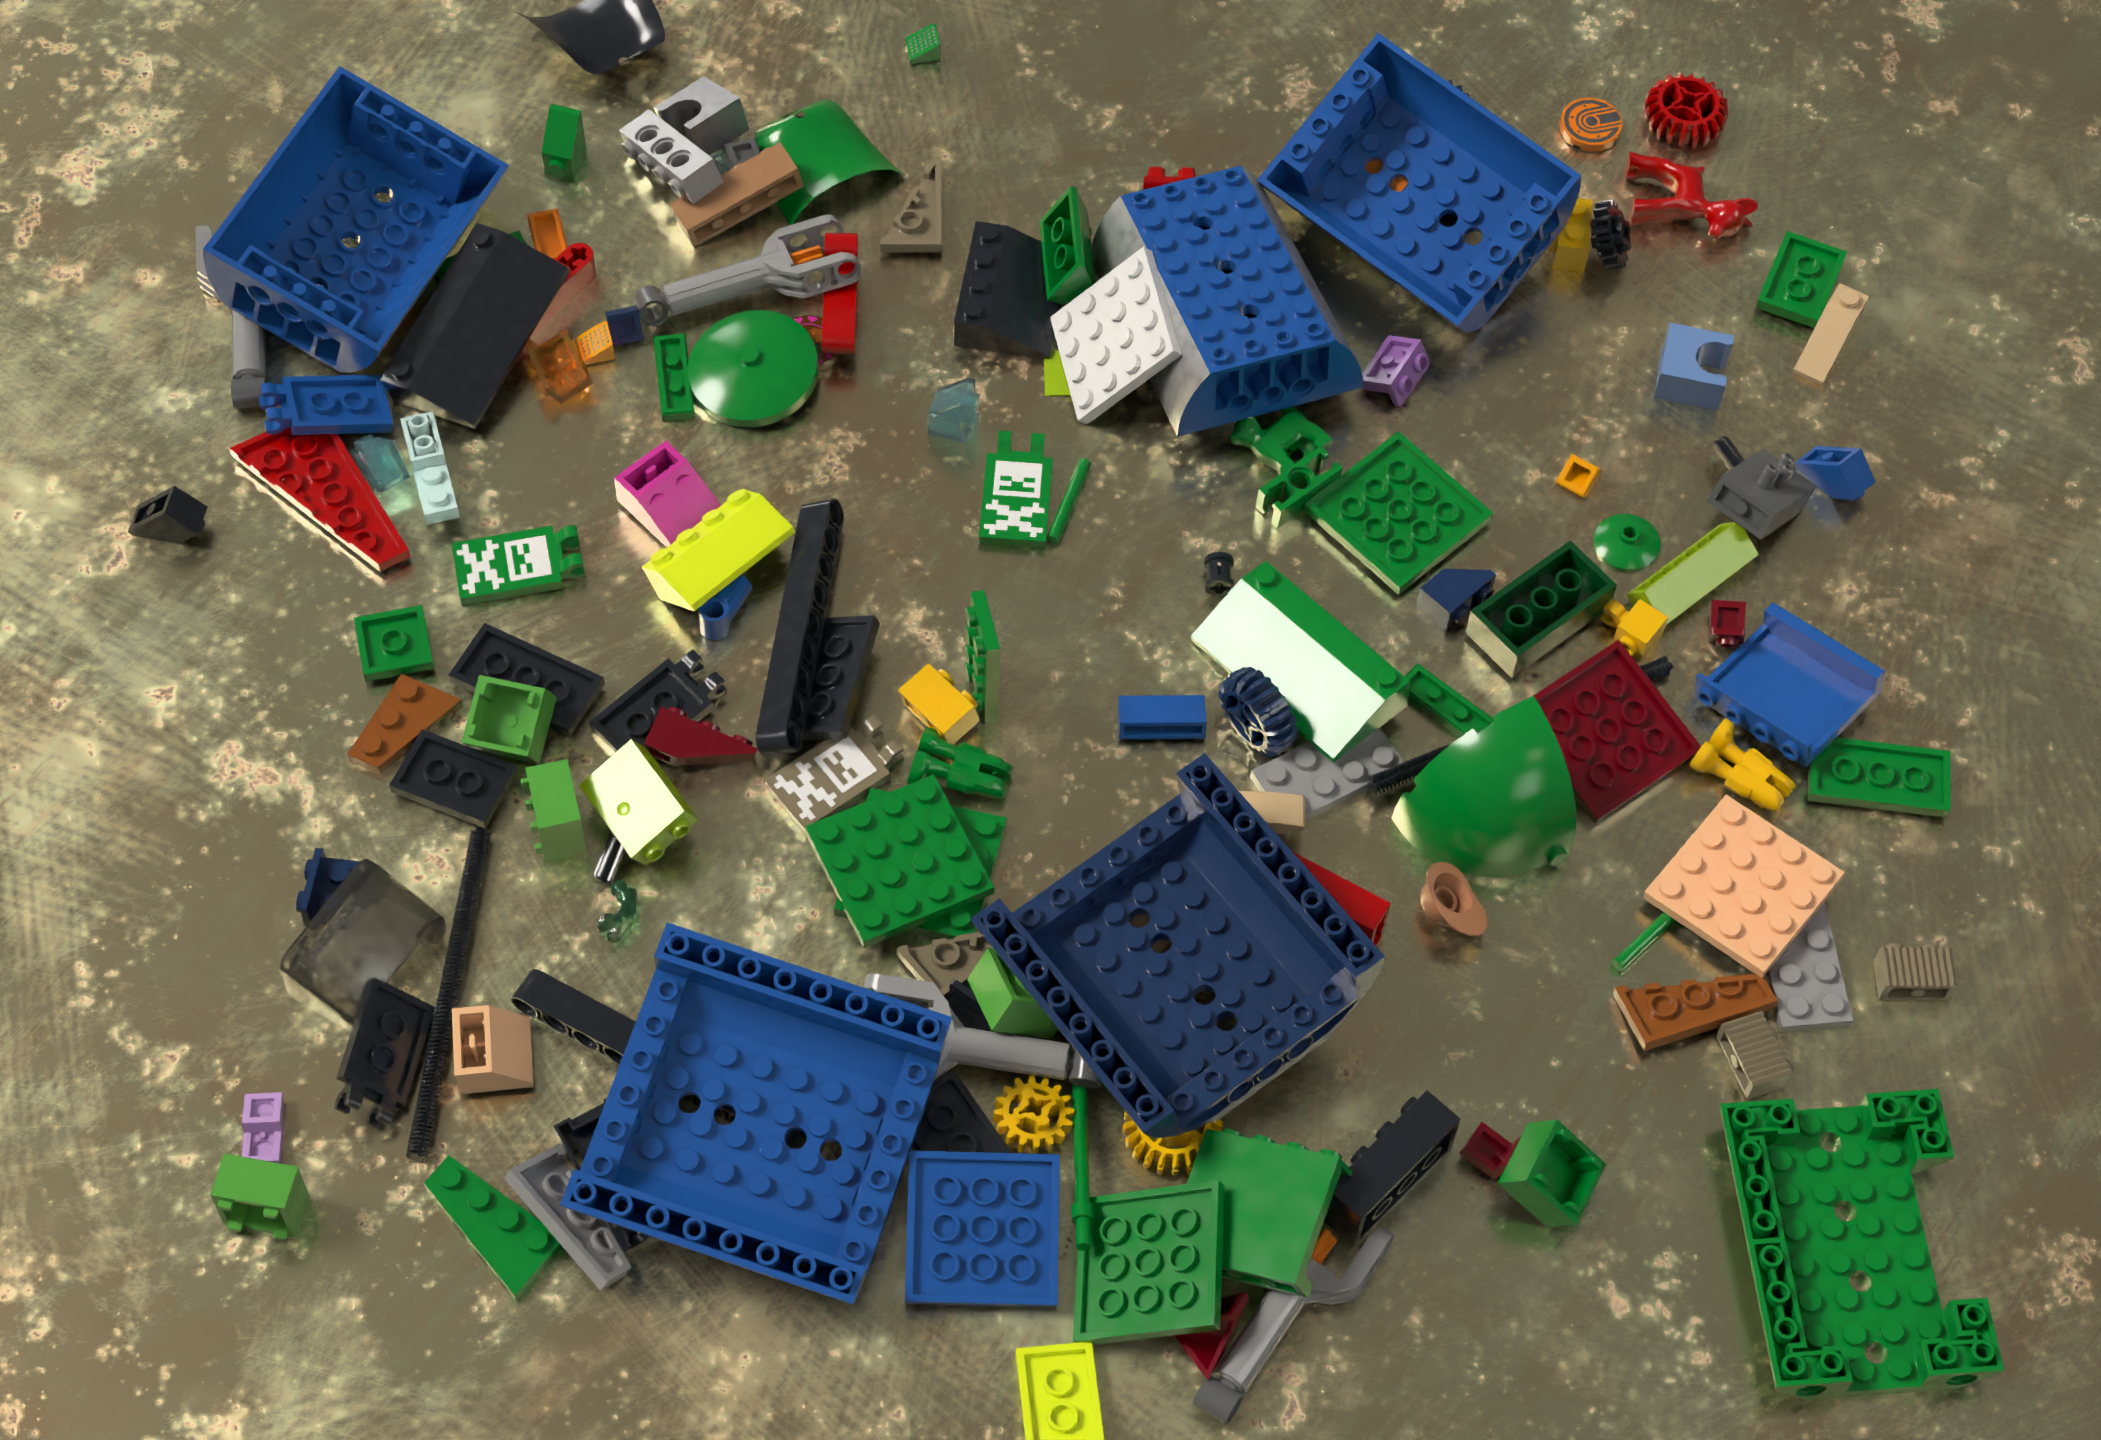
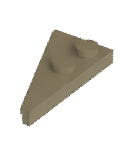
[880,157,942,252]
[897,932,993,999]

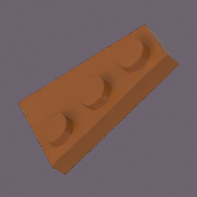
[347,673,463,774]

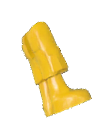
[1690,718,1796,812]

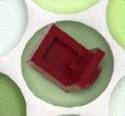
[1709,600,1746,648]
[1459,1121,1520,1180]

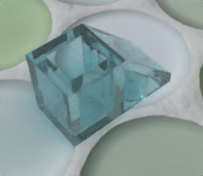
[927,377,980,443]
[348,434,410,492]

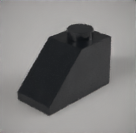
[128,486,208,544]

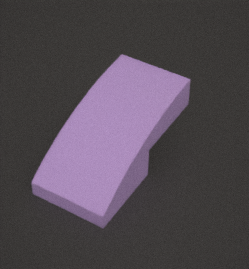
[242,1092,284,1164]

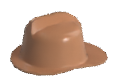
[1420,862,1488,936]

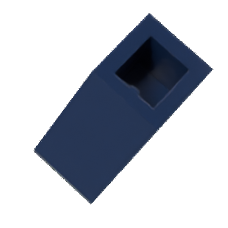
[1416,569,1496,631]

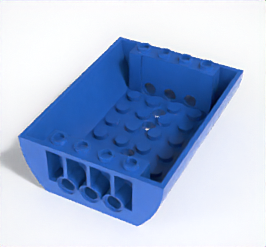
[1257,33,1581,333]

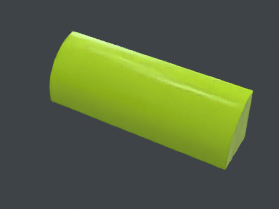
[1626,521,1759,625]

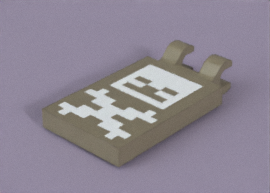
[764,715,904,836]

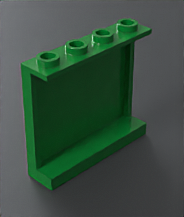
[1187,1128,1353,1298]

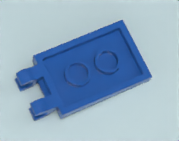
[259,375,393,435]

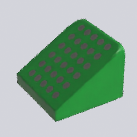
[905,23,941,64]

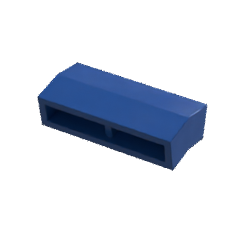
[1117,695,1207,739]

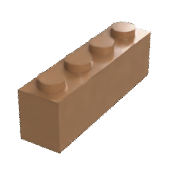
[669,142,804,248]

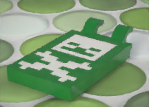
[979,430,1053,549]
[451,525,585,606]

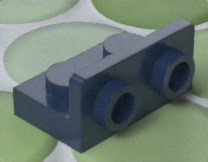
[296,848,363,931]

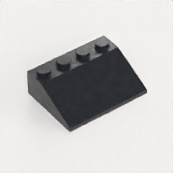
[954,221,1060,359]

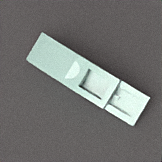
[400,411,460,525]

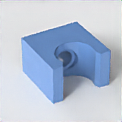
[1653,323,1734,411]

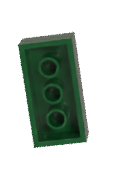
[1466,540,1617,678]

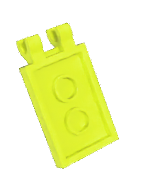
[1016,1342,1104,1440]

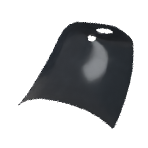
[515,0,665,74]

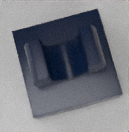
[605,305,644,346]

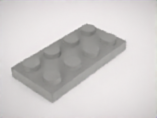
[1250,728,1404,821]
[1766,902,1853,1033]

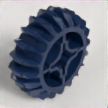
[1218,666,1298,757]

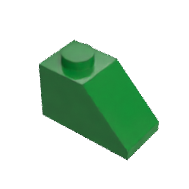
[541,104,587,180]

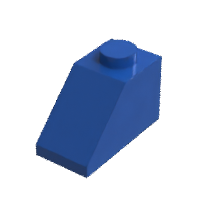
[1794,446,1875,501]

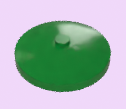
[687,310,819,427]

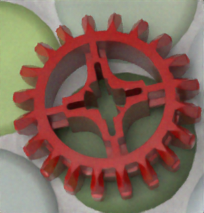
[1644,72,1729,150]

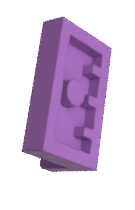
[1361,335,1430,407]

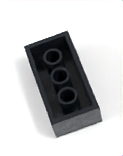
[1324,1090,1461,1247]

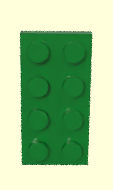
[965,590,1000,724]
[1807,737,1951,818]

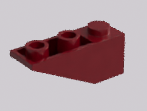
[644,707,758,766]

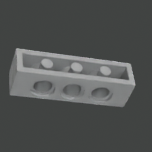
[619,109,724,204]

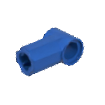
[698,574,752,640]

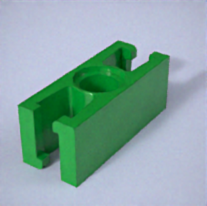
[1255,446,1343,529]

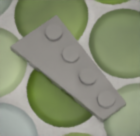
[504,1143,632,1291]

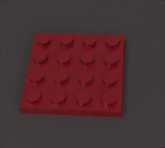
[1531,639,1701,824]

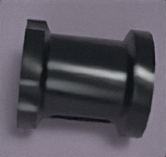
[1204,552,1235,597]

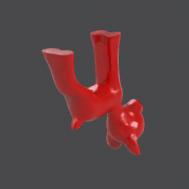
[1625,151,1758,240]

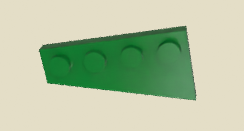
[424,1155,563,1301]

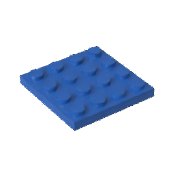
[905,1151,1060,1308]

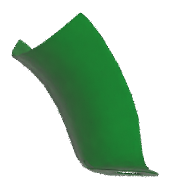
[755,99,904,225]

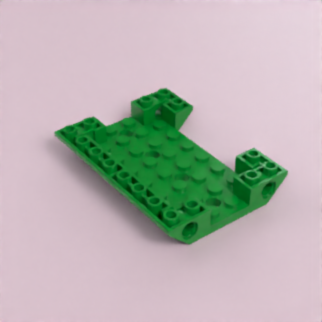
[1719,1089,2004,1400]

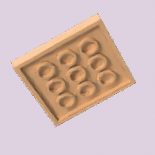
[1643,795,1845,978]

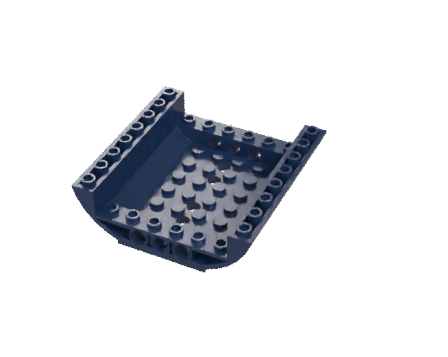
[970,753,1385,1138]

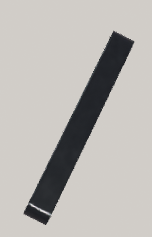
[756,498,844,757]
[510,969,800,1147]

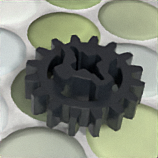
[1590,199,1632,271]

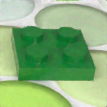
[354,605,434,682]

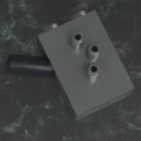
[1707,436,1817,540]

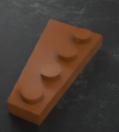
[1613,974,1778,1051]

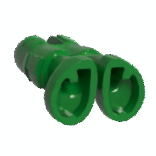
[907,727,1014,799]

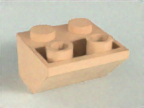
[452,1005,534,1094]

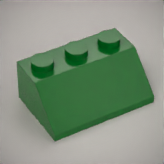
[1039,186,1097,305]

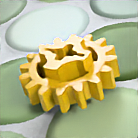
[993,1075,1074,1154]

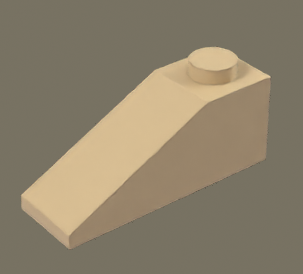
[1792,283,1869,386]

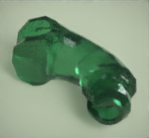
[598,880,638,943]

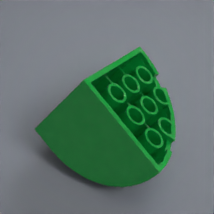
[1392,696,1577,877]

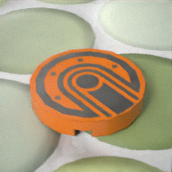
[1559,98,1622,152]

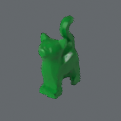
[1229,406,1332,475]

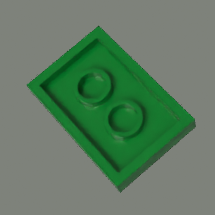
[1756,231,1847,328]

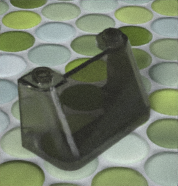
[280,859,447,1032]

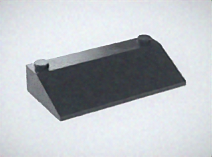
[380,223,570,429]

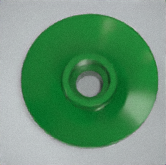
[1593,514,1661,571]

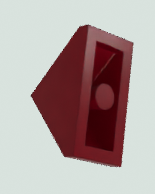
[1173,1292,1249,1381]

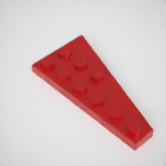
[229,428,411,572]

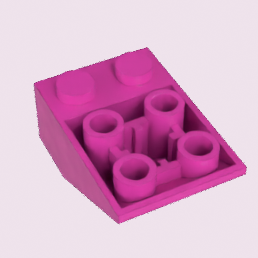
[614,440,721,547]

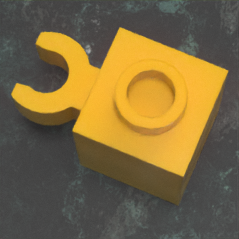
[1601,599,1668,662]

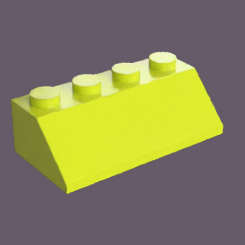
[642,489,795,611]

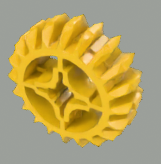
[1122,1111,1223,1178]

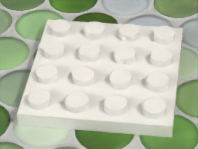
[1051,246,1182,425]

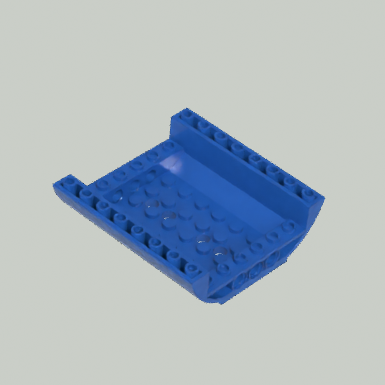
[560,922,952,1305]

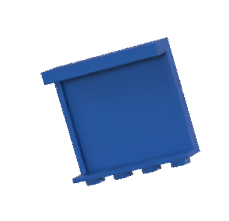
[1695,602,1885,768]

